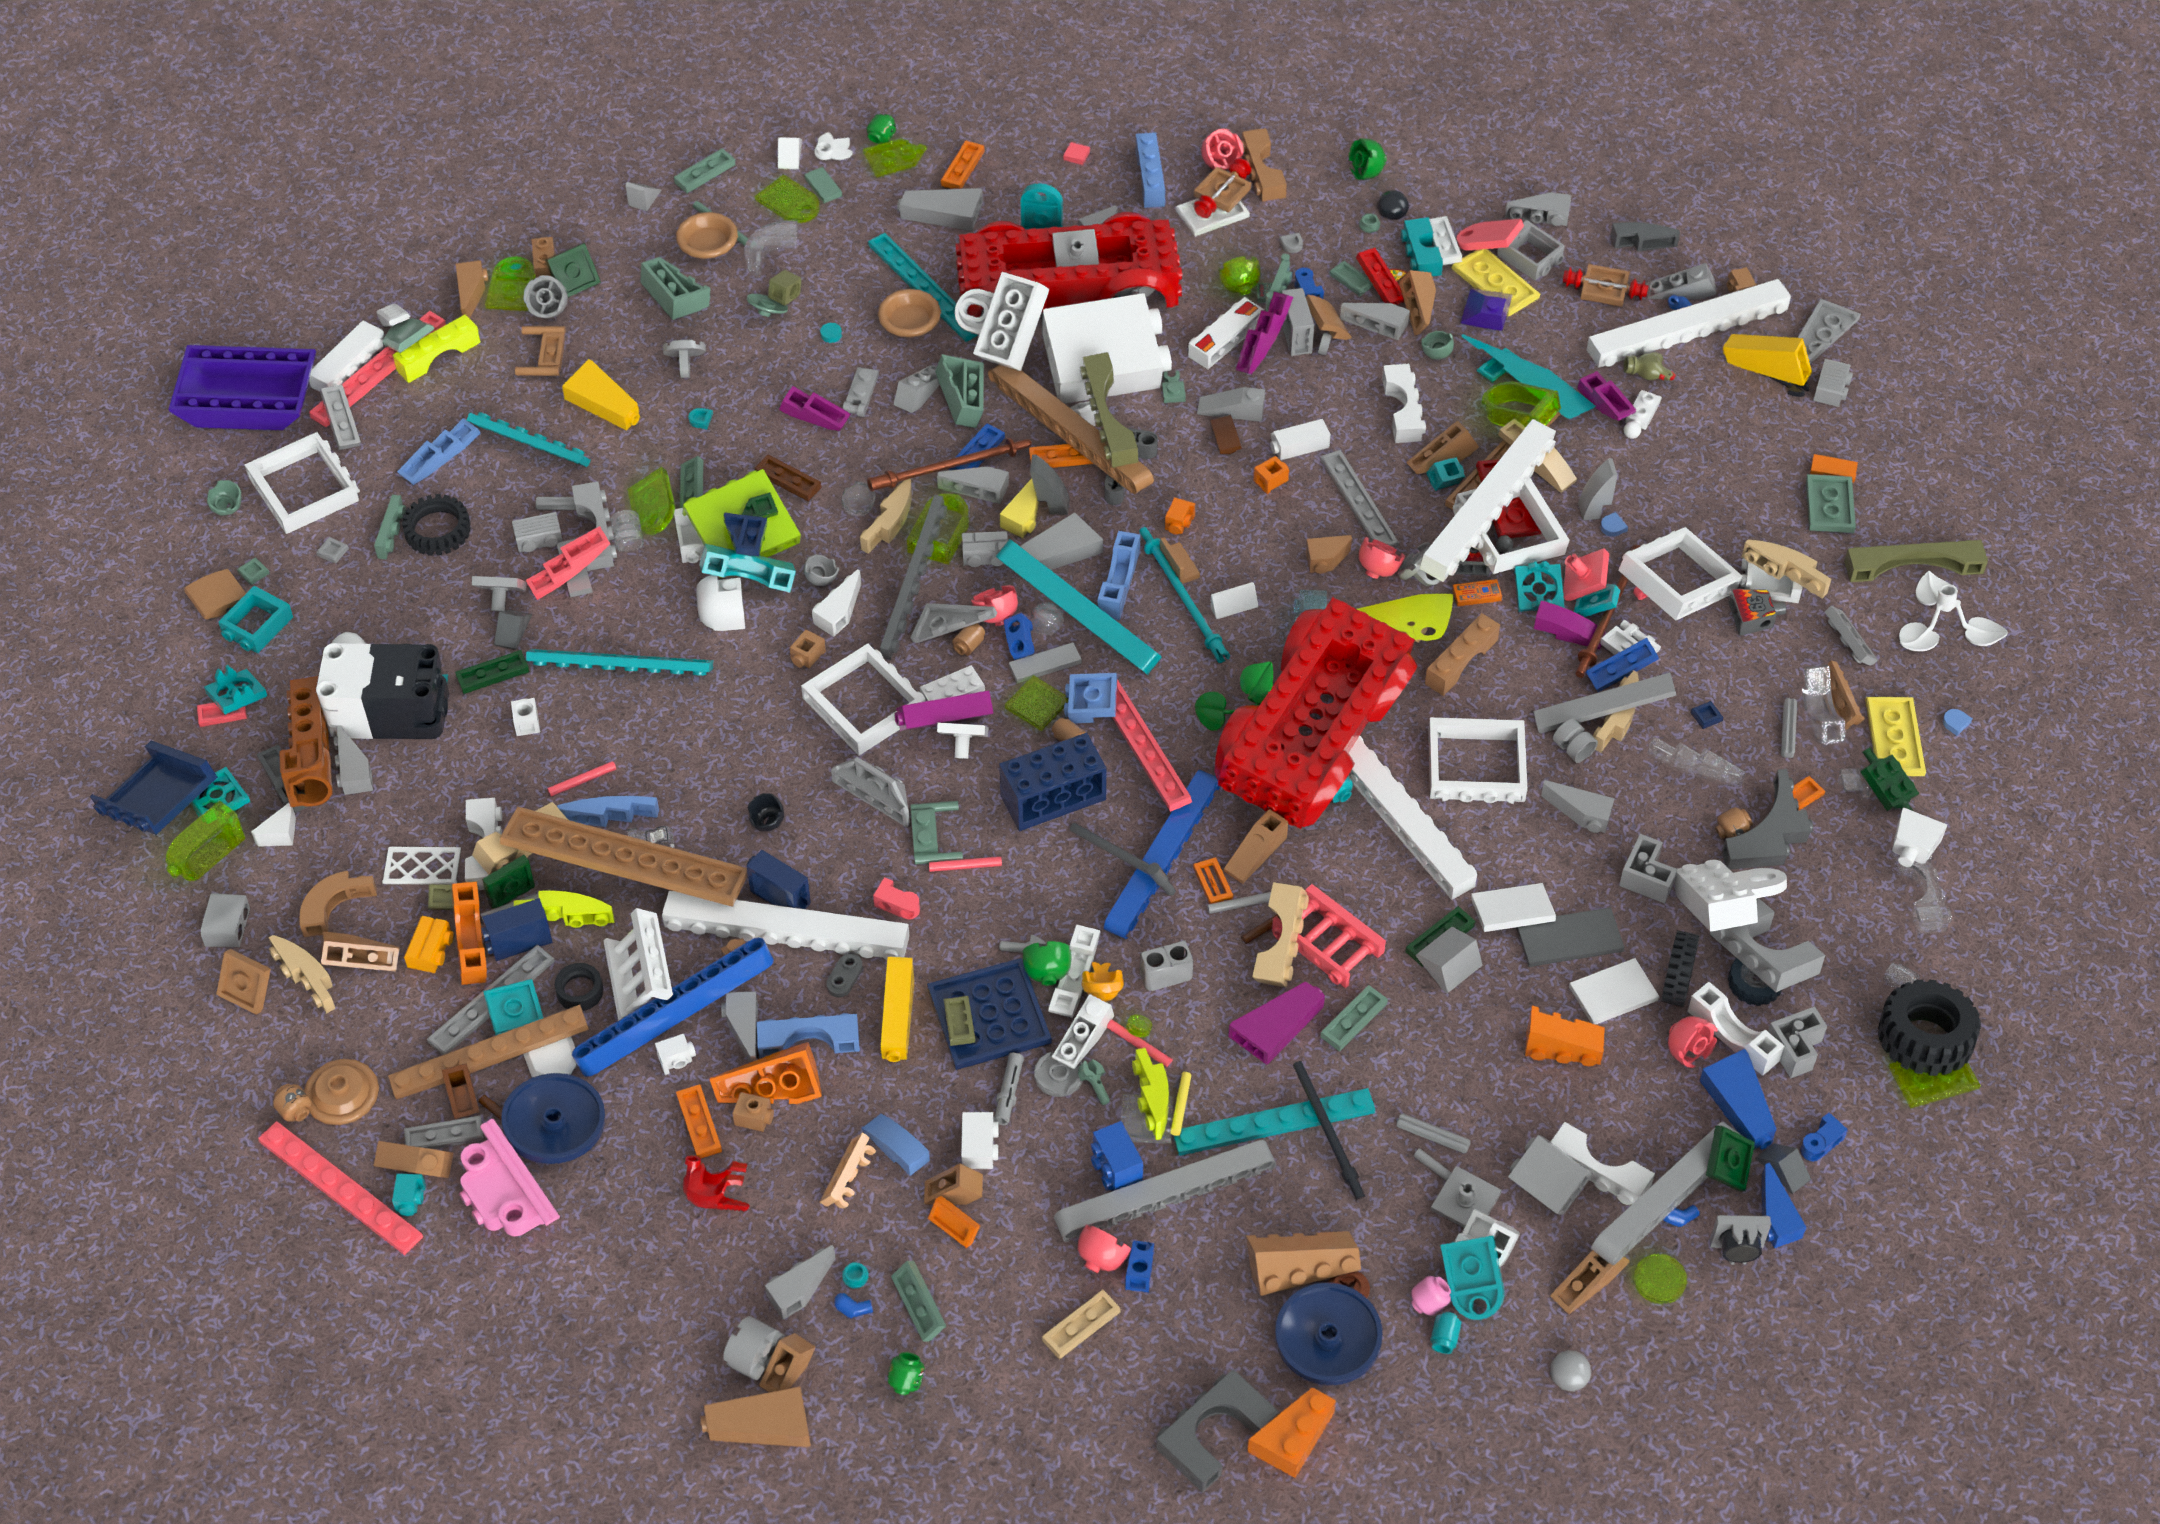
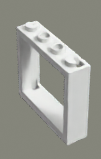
[245,432,360,534]
[1453,478,1569,574]
[1618,527,1743,620]
[801,644,926,756]
[1428,717,1527,804]

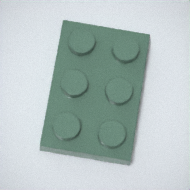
[1806,474,1856,533]

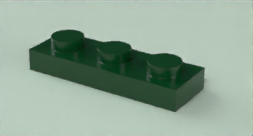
[455,650,530,694]
[1405,906,1476,967]

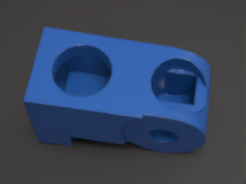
[1294,268,1324,299]
[1004,613,1034,660]
[1800,1113,1848,1161]
[1125,1240,1155,1293]

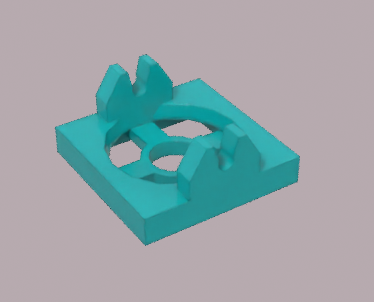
[1514,561,1565,612]
[204,665,267,714]

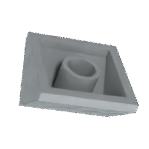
[1415,927,1483,993]

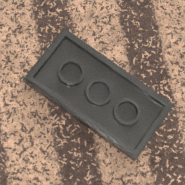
[1516,907,1625,967]

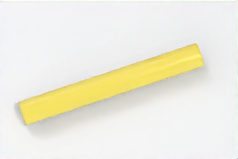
[1170,1072,1191,1136]

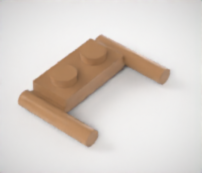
[515,326,566,376]

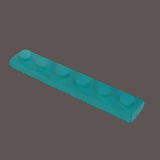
[466,412,591,467]

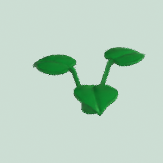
[1195,662,1273,731]

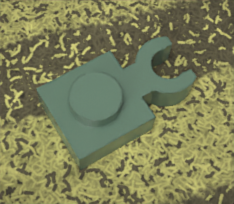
[1162,370,1186,403]

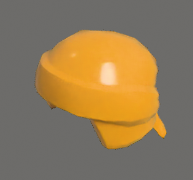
[1081,962,1124,1002]

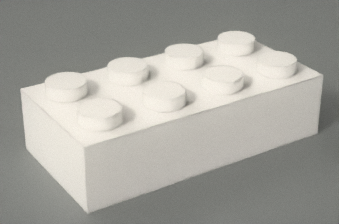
[920,665,985,701]

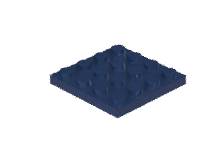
[927,958,1052,1070]

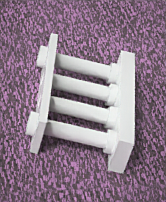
[604,908,673,1021]

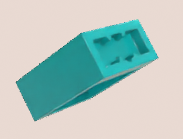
[218,586,293,654]

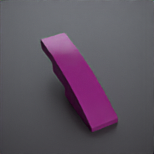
[1235,292,1293,375]

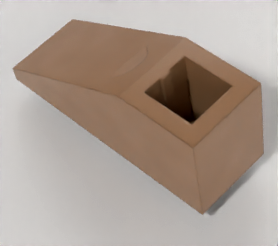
[1224,809,1288,884]

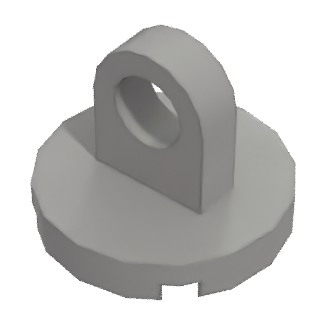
[663,340,706,378]
[1397,542,1440,586]

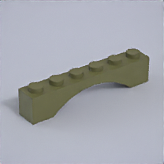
[1080,352,1138,468]
[1844,540,1988,582]

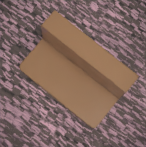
[1160,537,1200,584]

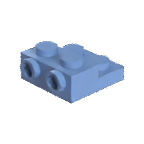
[1064,673,1117,723]

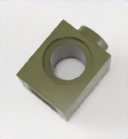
[768,270,802,306]

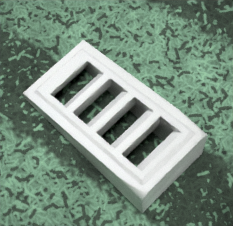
[376,304,410,327]

